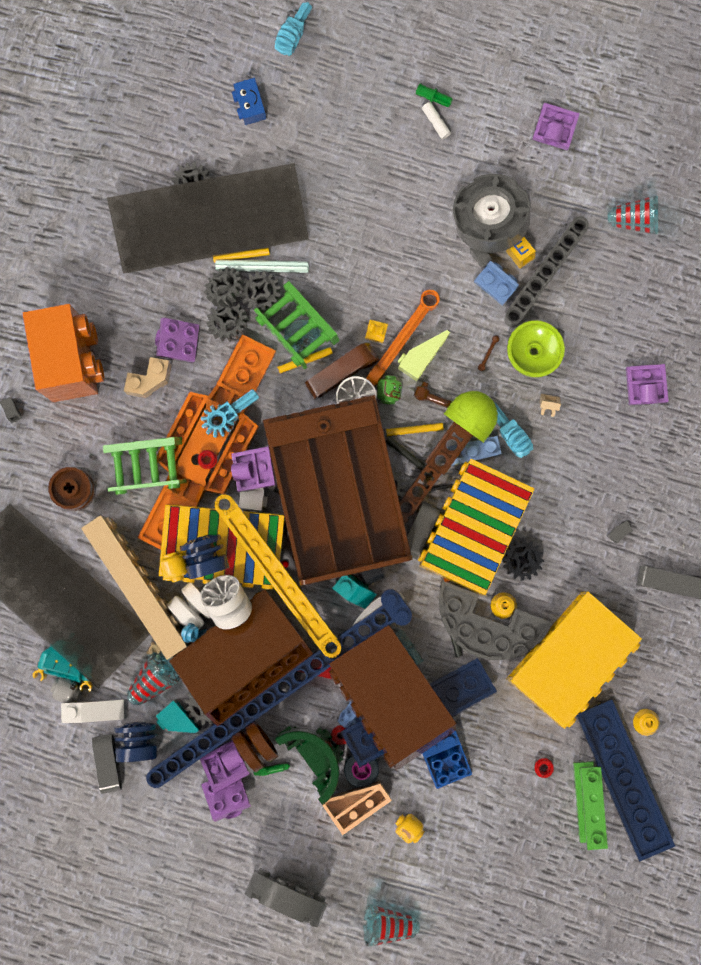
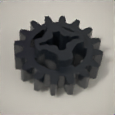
[502,539,544,581]

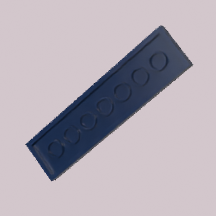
[341,658,497,768]
[576,699,675,862]

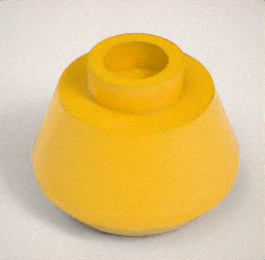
[490,592,517,619]
[633,709,660,736]

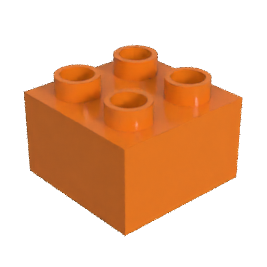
[22,304,105,402]

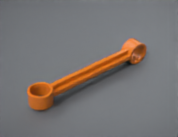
[366,290,440,387]

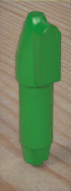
[253,763,290,776]

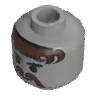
[50,677,81,703]

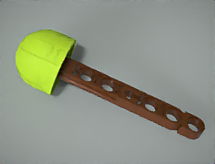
[399,391,498,525]

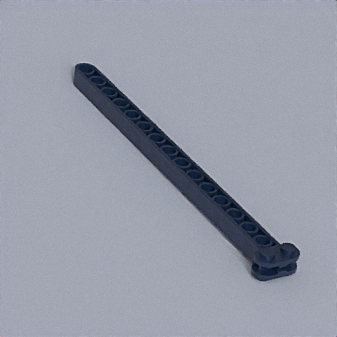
[146,589,412,788]

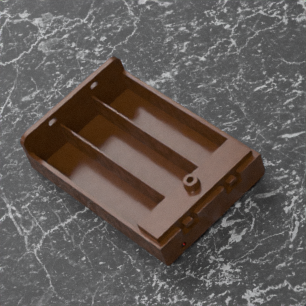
[263,395,413,585]

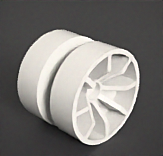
[336,376,377,404]
[200,575,252,629]
[167,582,211,629]

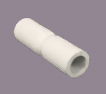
[422,102,451,140]

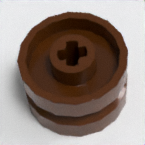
[48,467,96,511]
[232,721,279,772]

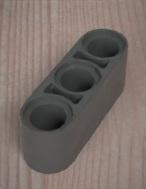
[407,502,441,560]
[92,734,122,794]

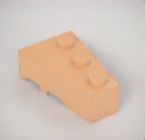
[322,781,392,835]

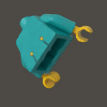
[33,633,93,692]

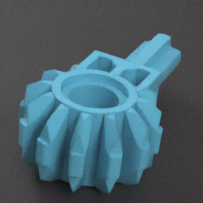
[275,2,312,56]
[201,390,259,438]
[494,402,533,458]

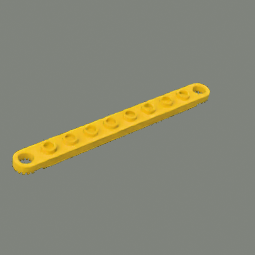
[215,494,341,658]

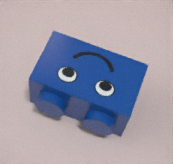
[231,78,266,125]

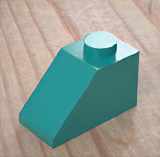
[332,574,377,609]
[156,699,201,733]

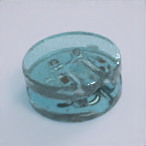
[284,320,319,354]

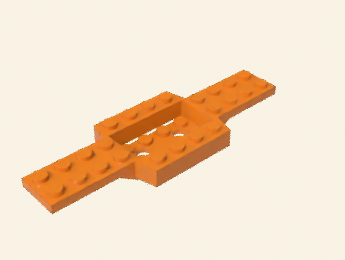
[138,335,276,550]

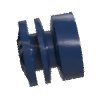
[180,534,230,579]
[114,722,158,762]

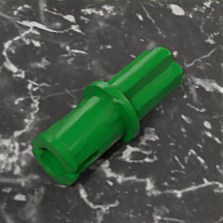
[415,83,453,107]

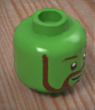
[376,376,402,405]

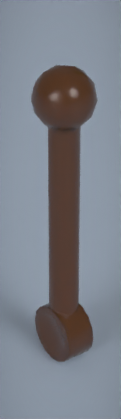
[478,335,500,372]

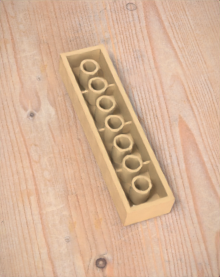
[81,515,190,660]

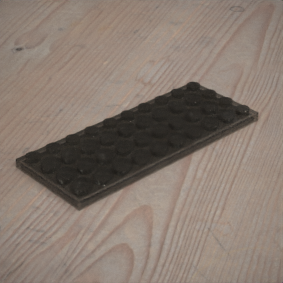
[107,163,309,274]
[0,504,150,689]

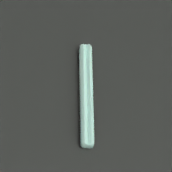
[215,260,309,273]

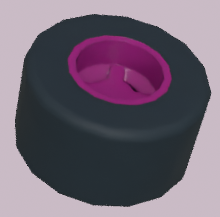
[344,754,379,788]

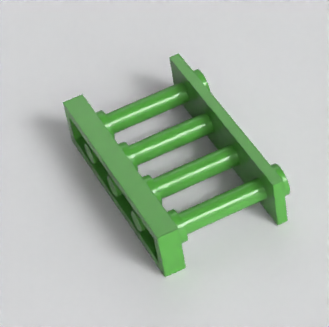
[254,281,340,370]
[103,437,187,495]
[573,761,608,850]

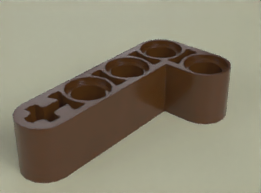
[304,343,380,400]

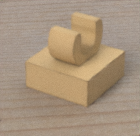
[540,394,561,417]

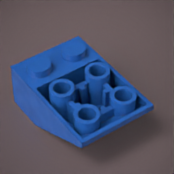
[422,731,472,789]

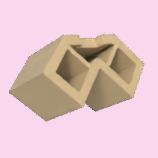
[124,357,172,398]

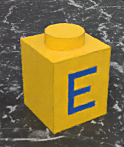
[506,237,536,269]

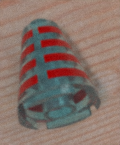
[608,196,658,234]
[127,652,181,705]
[363,905,420,947]

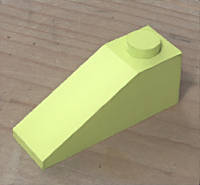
[398,330,450,382]

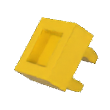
[365,320,388,343]

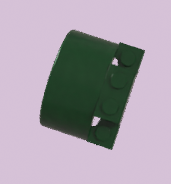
[275,724,344,805]

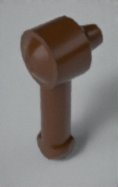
[413,382,452,408]

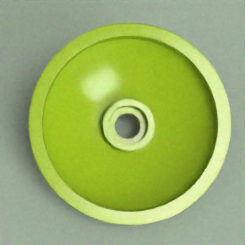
[507,321,565,378]

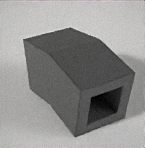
[470,248,492,268]
[0,397,22,424]
[607,521,633,544]

